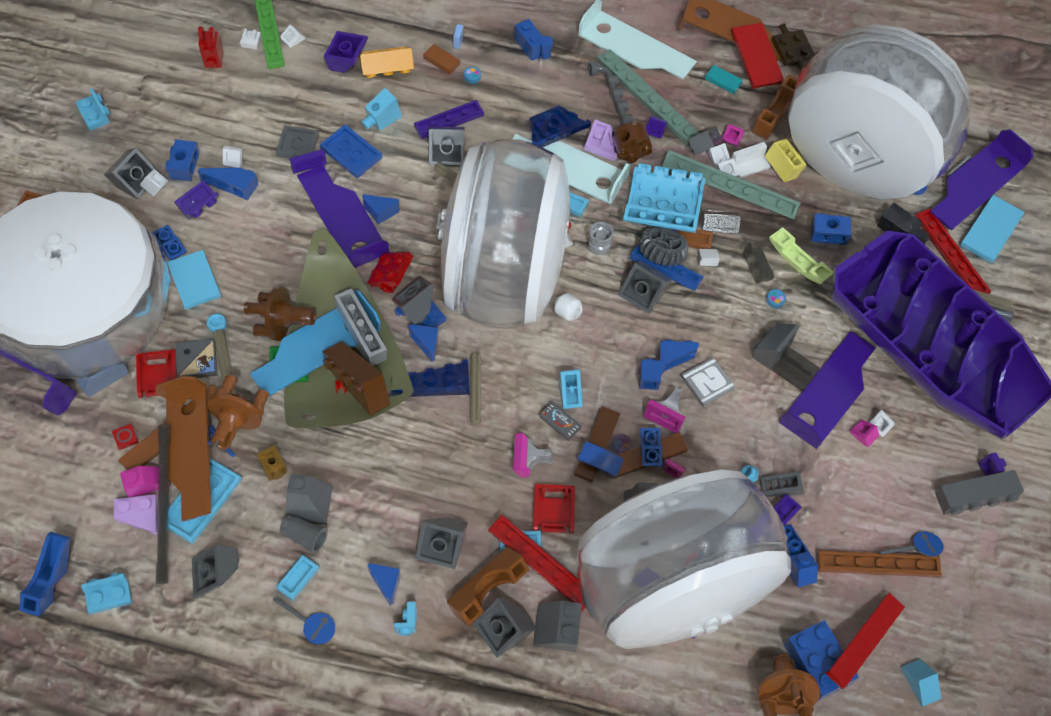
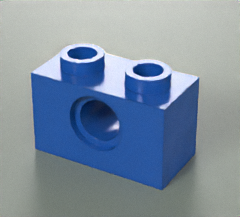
[165,139,200,181]
[811,213,851,245]

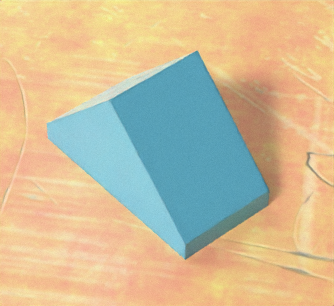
[558,369,583,409]
[900,659,941,707]

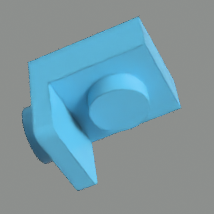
[394,602,417,636]

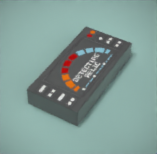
[539,401,582,441]

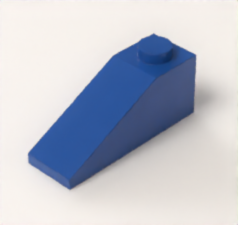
[198,168,259,200]

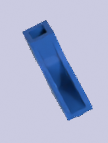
[639,339,699,390]
[19,531,70,617]

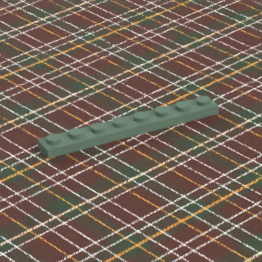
[597,49,700,147]
[662,150,801,220]

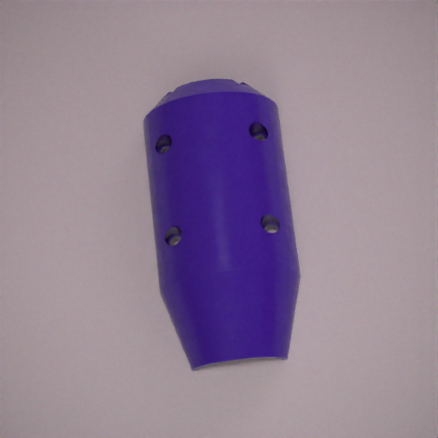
[832,231,1051,440]

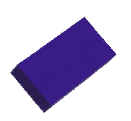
[289,149,327,174]

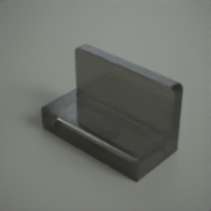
[702,210,741,234]
[743,242,774,284]
[772,346,819,391]

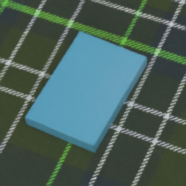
[167,250,221,310]

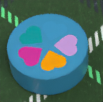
[464,67,481,84]
[766,289,786,308]

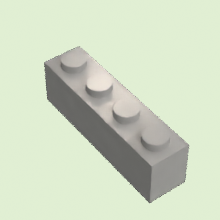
[334,288,387,366]

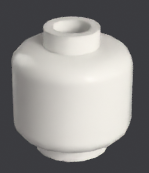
[554,293,582,321]

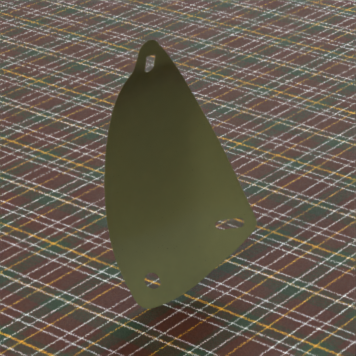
[284,229,413,428]

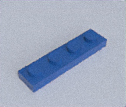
[630,244,704,291]

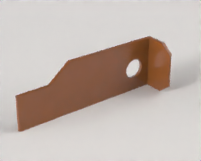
[677,0,783,63]
[156,376,211,522]

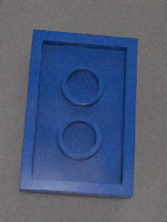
[320,124,383,179]

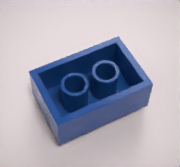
[783,620,859,701]

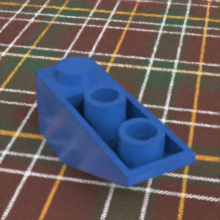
[775,524,818,588]

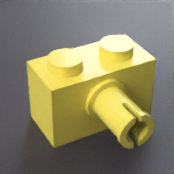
[765,139,806,182]

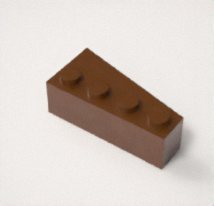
[322,341,390,416]

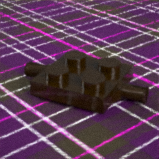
[771,23,816,74]

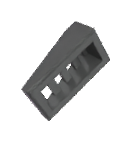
[760,471,804,497]

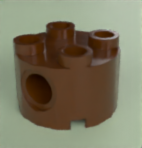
[613,122,652,164]

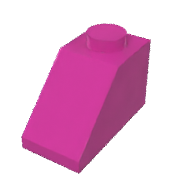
[120,466,170,497]

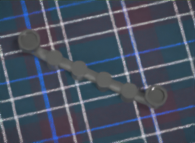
[588,62,633,137]

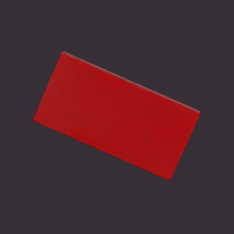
[731,23,784,89]

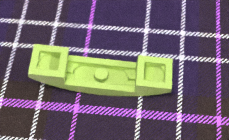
[769,228,834,284]

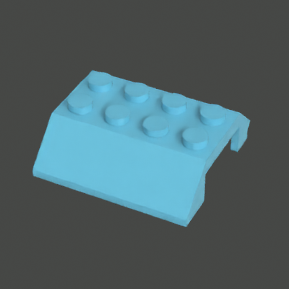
[623,163,706,233]

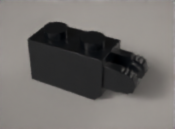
[877,202,929,245]

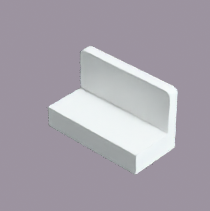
[731,142,770,178]

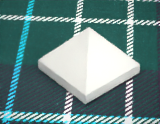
[869,410,896,437]

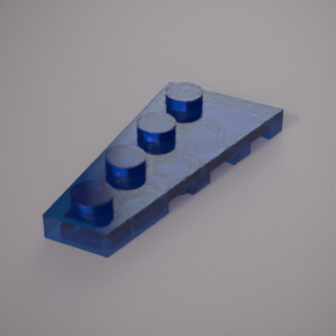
[391,359,470,397]

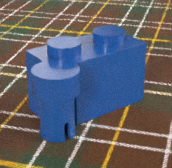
[514,19,553,61]

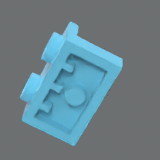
[75,88,110,131]
[81,573,133,615]

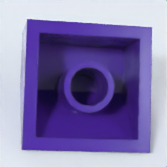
[323,31,368,73]

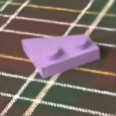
[584,119,617,162]
[114,494,158,534]

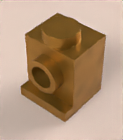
[257,445,288,481]

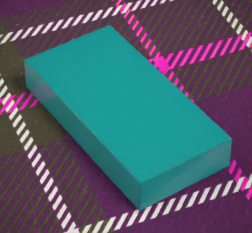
[705,65,743,94]

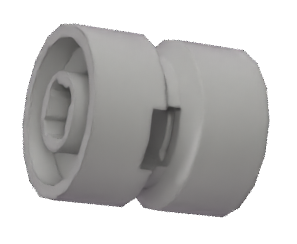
[588,222,613,255]

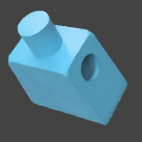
[361,88,402,130]

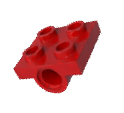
[367,252,414,293]

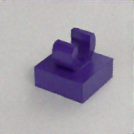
[647,115,668,139]
[978,453,1007,476]

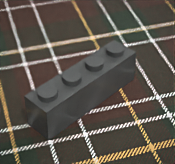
[935,470,1024,515]

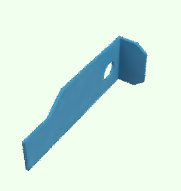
[250,290,381,397]

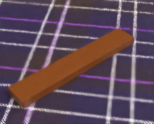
[118,385,218,470]
[816,550,942,577]

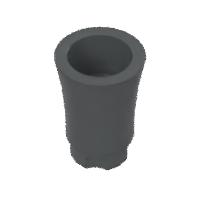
[279,515,328,554]

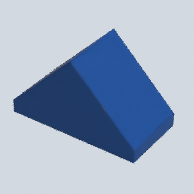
[363,194,400,224]
[408,324,439,362]
[367,563,401,606]

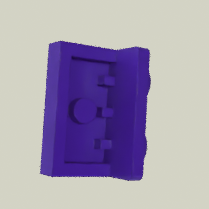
[174,180,219,220]

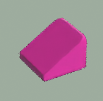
[722,124,745,146]
[850,419,879,447]
[663,458,686,478]

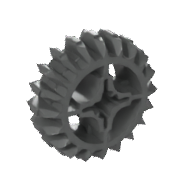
[639,226,689,267]

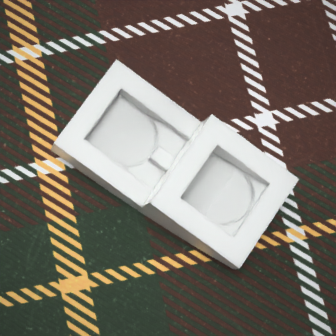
[707,143,739,176]

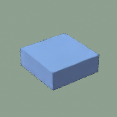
[453,24,463,49]

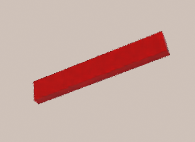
[915,208,991,294]
[488,515,596,612]
[826,592,905,689]

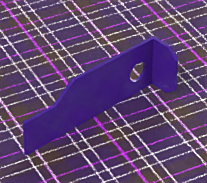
[930,129,1034,231]
[297,165,390,268]
[779,332,876,449]
[0,351,77,416]

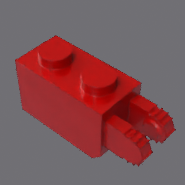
[198,26,224,68]

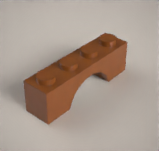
[753,74,803,140]
[446,547,530,626]

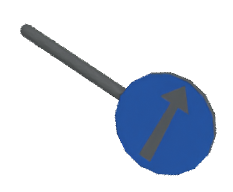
[879,532,944,557]
[273,598,335,645]

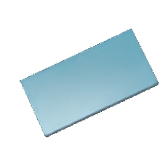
[960,195,1025,264]
[158,458,242,544]

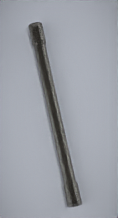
[155,424,171,585]

